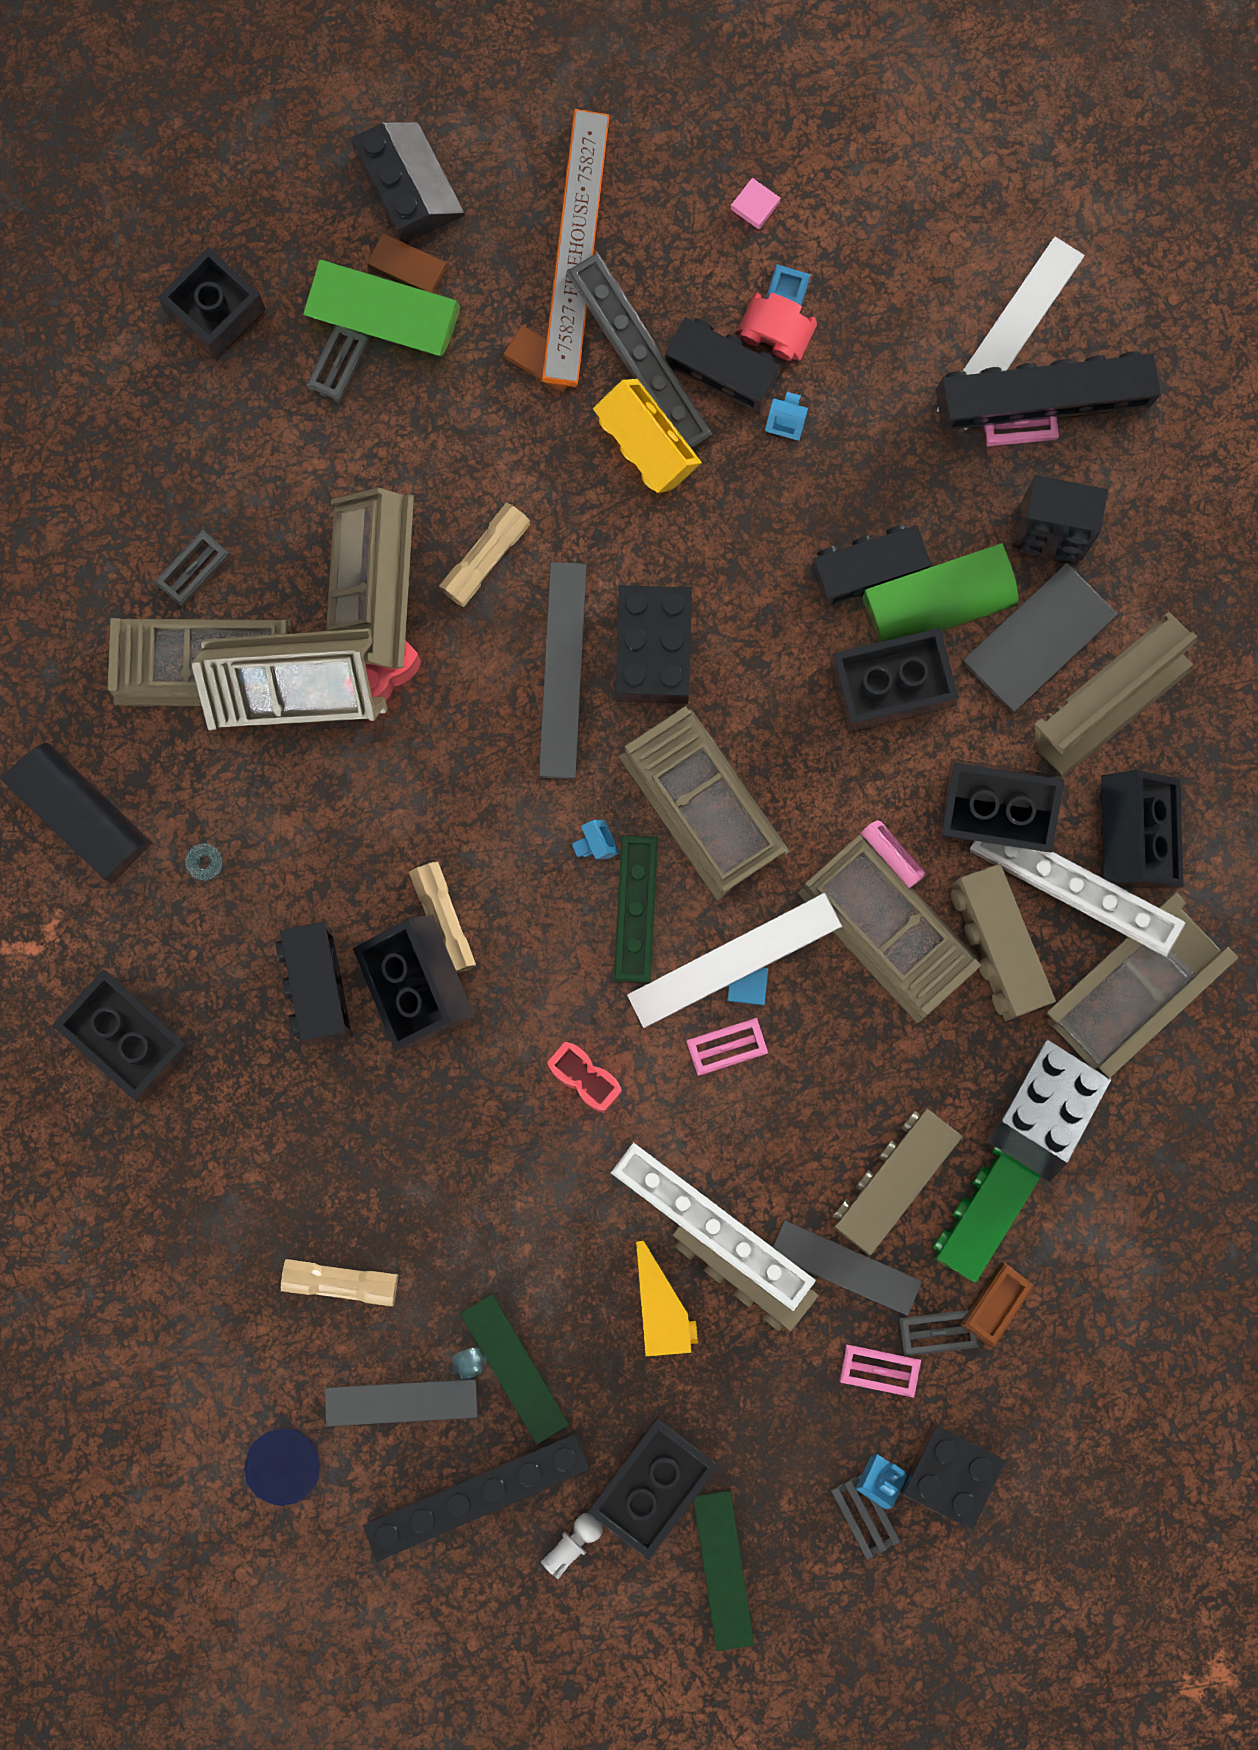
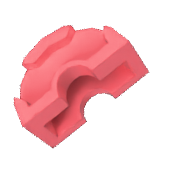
[735,292,817,362]

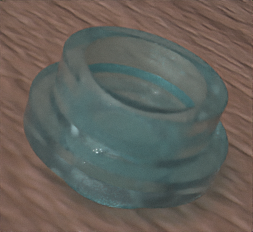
[185,844,223,881]
[450,1348,488,1379]

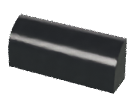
[0,743,153,885]

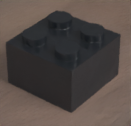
[158,247,266,359]
[900,1423,1006,1531]

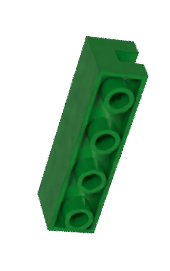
[932,1147,1041,1283]

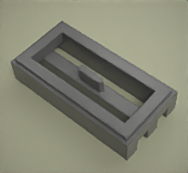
[306,325,370,403]
[154,529,231,608]
[898,1310,979,1356]
[831,1473,900,1560]

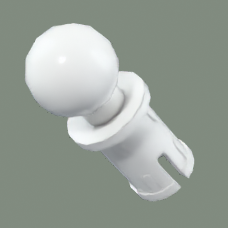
[541,1512,603,1579]

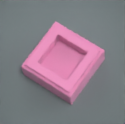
[731,178,781,229]

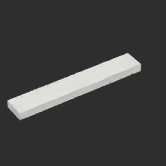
[937,237,1085,430]
[970,841,1185,957]
[627,893,842,1028]
[611,1143,816,1311]

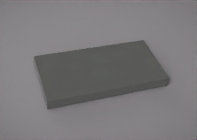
[962,563,1118,714]

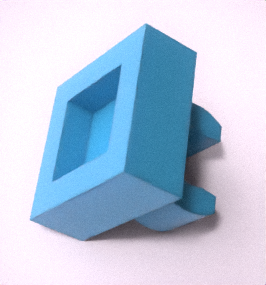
[765,392,808,441]
[572,820,620,860]
[856,1454,907,1509]

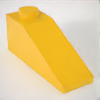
[636,1241,698,1356]

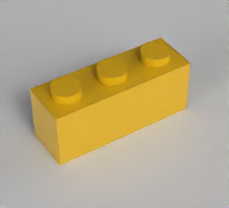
[593,379,702,493]

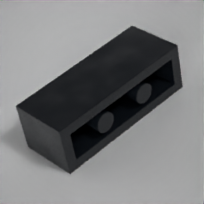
[665,317,781,413]
[812,524,932,607]

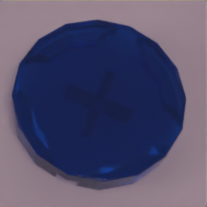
[244,1428,321,1506]

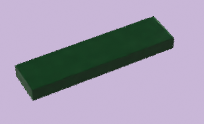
[614,835,658,984]
[460,1294,570,1445]
[694,1490,754,1651]

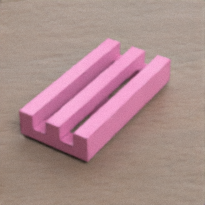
[984,417,1059,446]
[861,820,926,888]
[686,1018,768,1077]
[839,1344,921,1398]

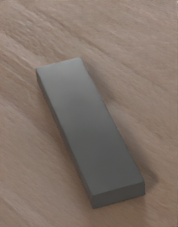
[772,1220,922,1316]
[325,1379,478,1426]

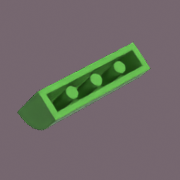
[303,259,461,356]
[862,543,1019,642]

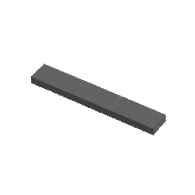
[567,252,712,449]
[539,562,587,780]

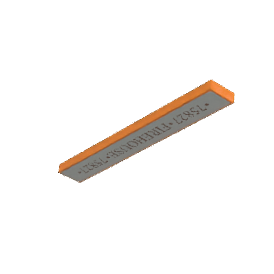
[541,109,610,387]

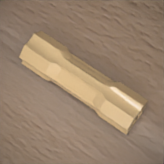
[439,503,530,607]
[409,861,476,974]
[281,1259,398,1306]

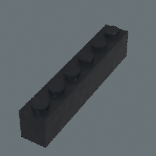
[935,351,1161,431]
[363,1431,591,1562]

